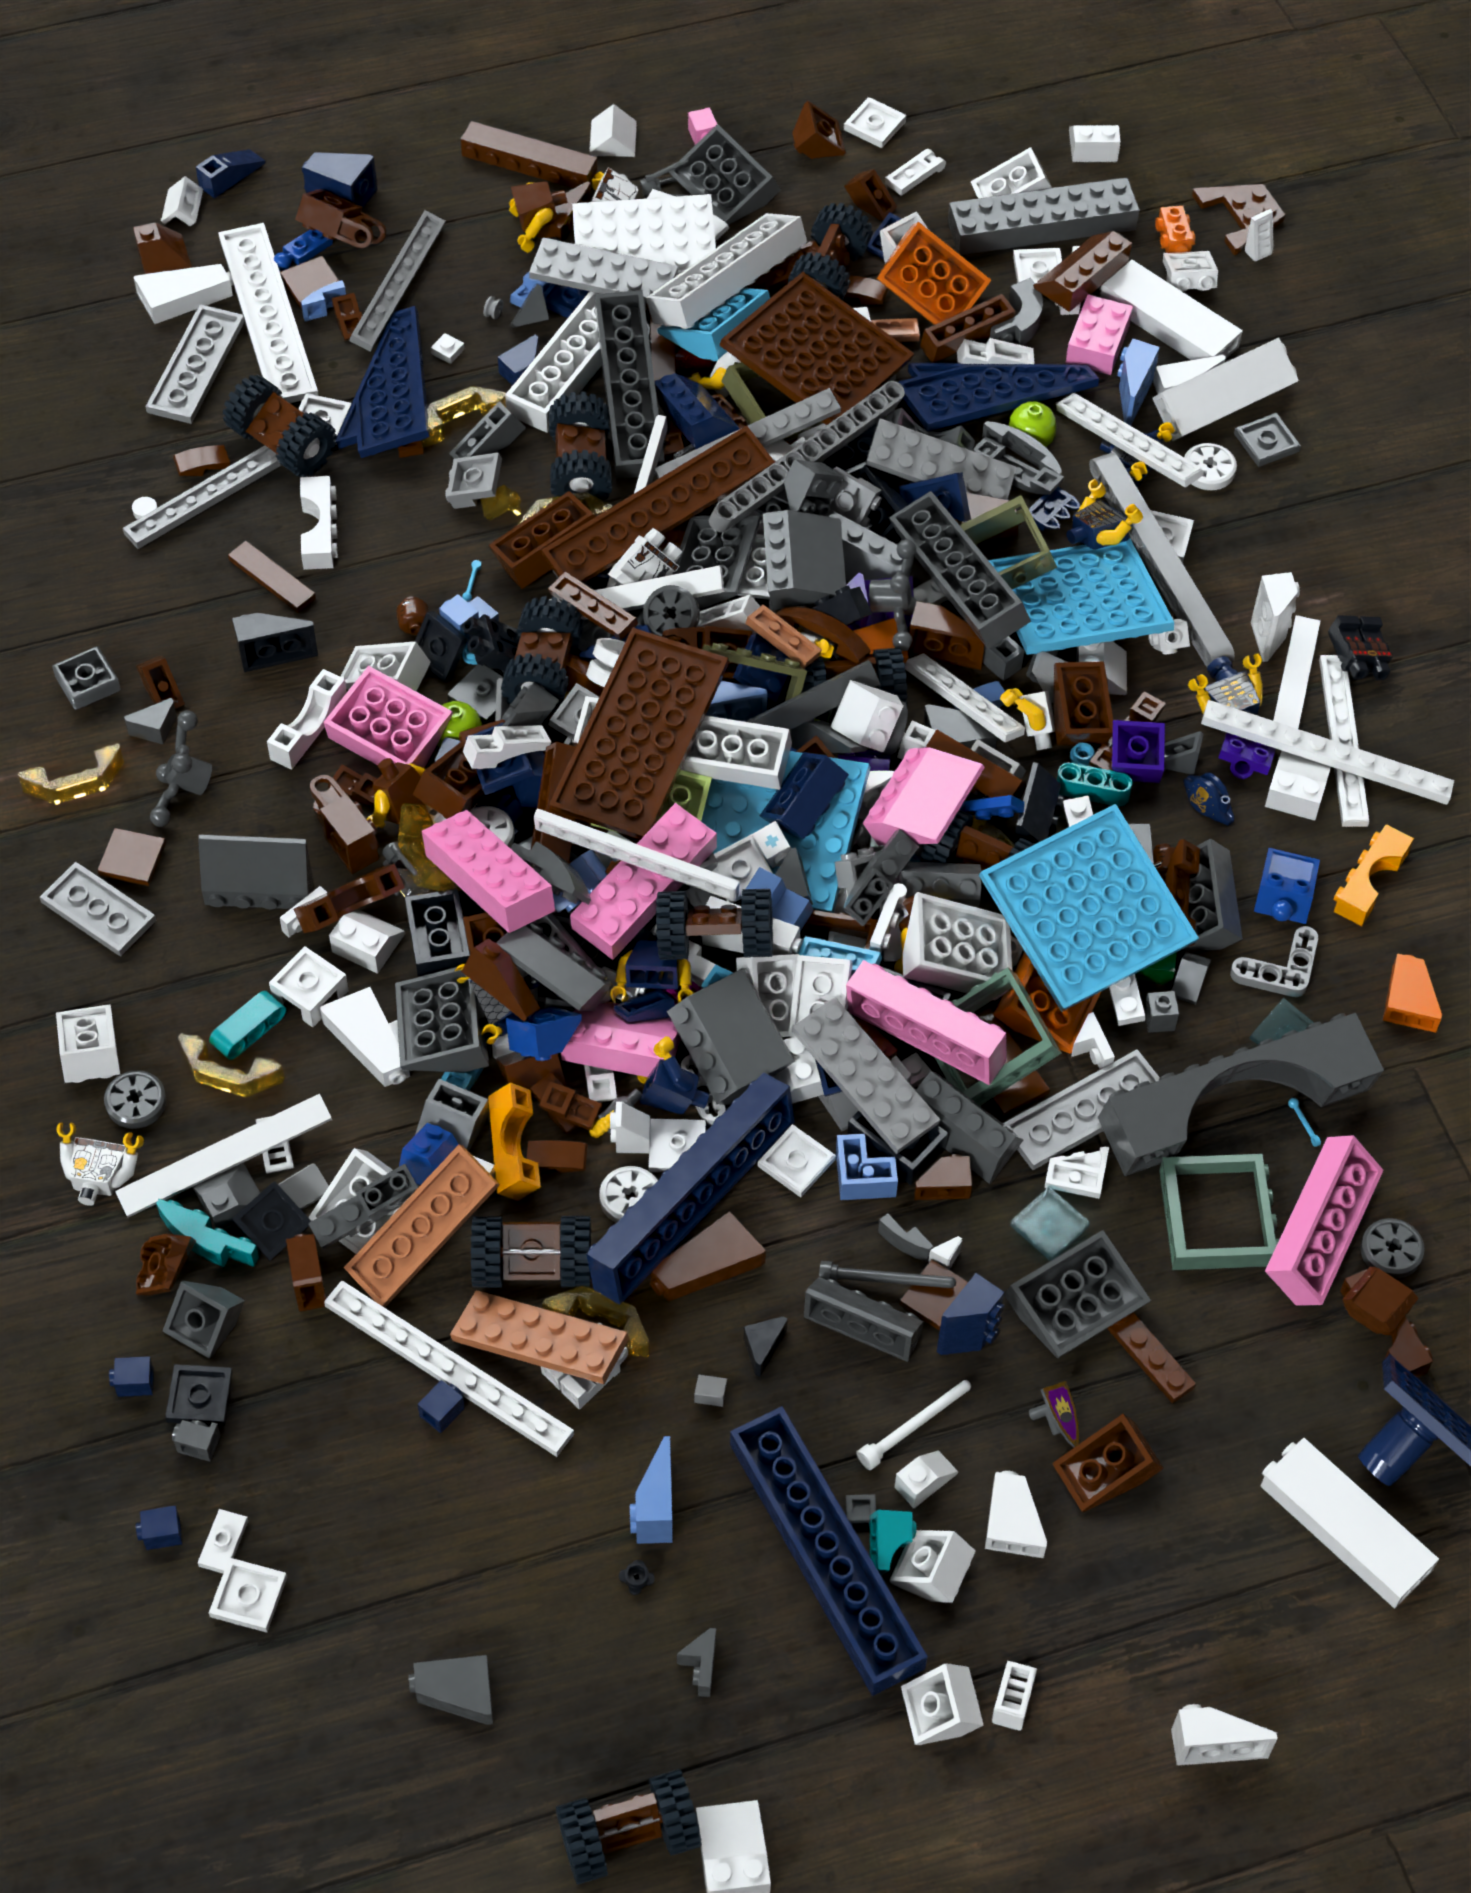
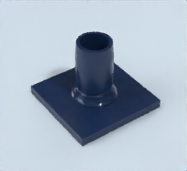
[1358,1354,1471,1486]

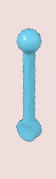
[462,560,481,601]
[1288,1098,1321,1147]

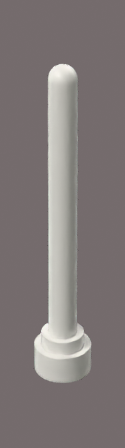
[856,1380,971,1470]

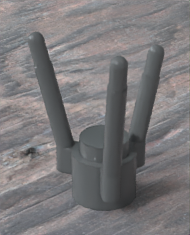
[640,158,689,198]
[382,842,436,896]

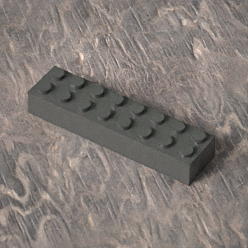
[948,177,1139,255]
[595,290,665,479]
[889,491,1031,649]

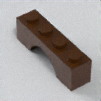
[293,864,405,933]
[1340,1266,1433,1378]

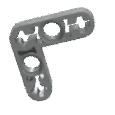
[1230,926,1318,997]

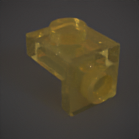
[481,484,521,521]

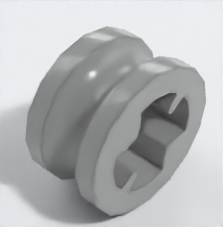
[483,296,503,320]

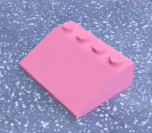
[324,666,453,768]
[863,747,985,845]
[561,1001,681,1077]

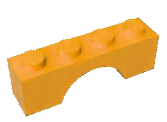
[1333,824,1414,926]
[488,1082,541,1201]

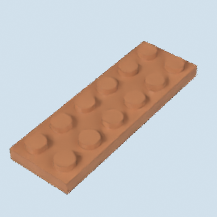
[344,1145,500,1308]
[450,1290,629,1384]

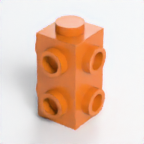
[1155,205,1195,253]

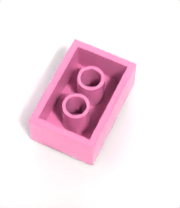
[1066,294,1133,375]

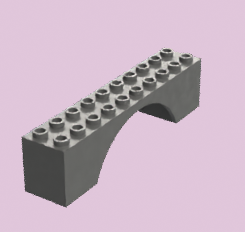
[1098,1013,1384,1176]

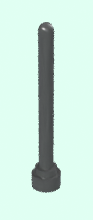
[819,1260,956,1288]

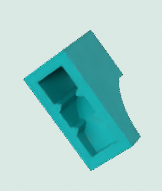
[870,1510,916,1575]

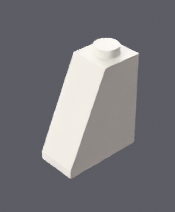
[985,1471,1047,1558]

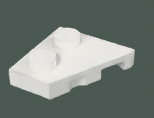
[1044,1147,1109,1199]

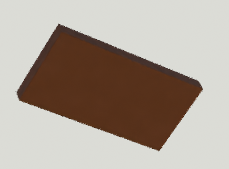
[975,1008,1050,1118]

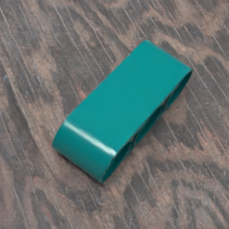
[1057,763,1132,806]
[209,990,286,1060]

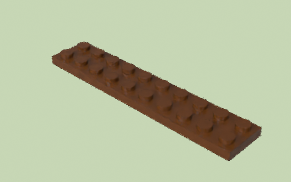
[541,426,775,583]

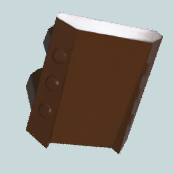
[136,1234,196,1296]
[1342,1266,1419,1335]

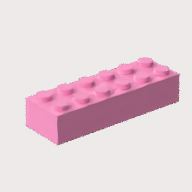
[570,803,717,960]
[422,810,555,933]
[846,960,1007,1085]
[1265,1135,1384,1305]

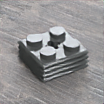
[52,646,121,710]

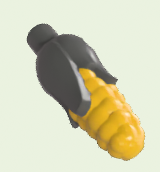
[589,1089,642,1138]

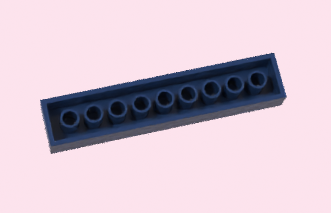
[586,1072,795,1305]
[730,1406,928,1696]

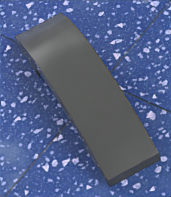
[982,421,1062,487]
[973,436,1064,495]

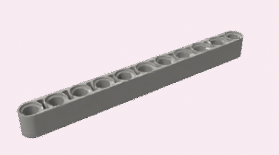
[709,381,905,532]
[1089,452,1235,667]

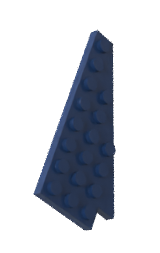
[335,306,430,458]
[898,363,1099,432]

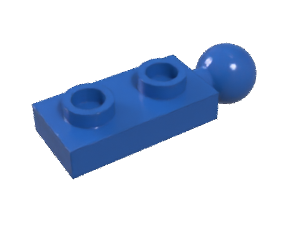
[274,229,333,271]
[959,795,1024,820]

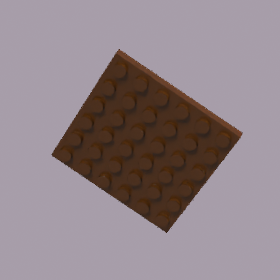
[719,272,914,425]

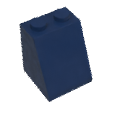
[302,152,377,209]

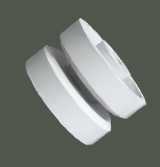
[586,638,625,687]

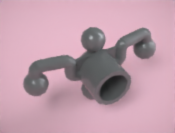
[869,539,917,651]
[150,710,212,827]

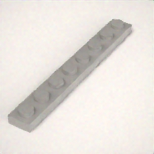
[349,210,445,352]
[654,388,841,479]
[123,446,281,549]

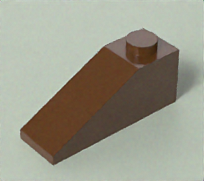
[536,182,591,242]
[461,938,540,1022]

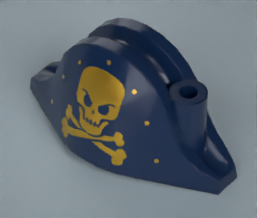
[1183,772,1234,826]

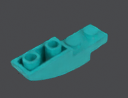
[156,1199,259,1267]

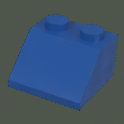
[506,1006,582,1061]
[399,1123,459,1185]

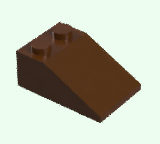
[908,601,985,670]
[1054,661,1113,746]
[413,741,485,819]
[1052,1414,1164,1512]

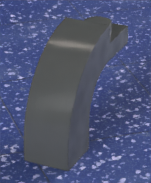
[990,278,1043,346]
[891,408,975,451]

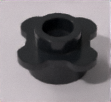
[619,1560,655,1595]

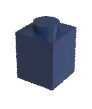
[109,1356,154,1397]
[418,1380,465,1433]
[136,1506,182,1550]

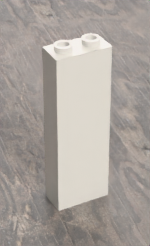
[1101,260,1242,360]
[1152,338,1299,441]
[1261,1438,1439,1609]

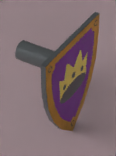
[1029,1381,1079,1448]

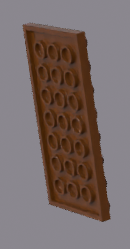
[549,627,729,840]

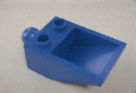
[1254,848,1320,924]

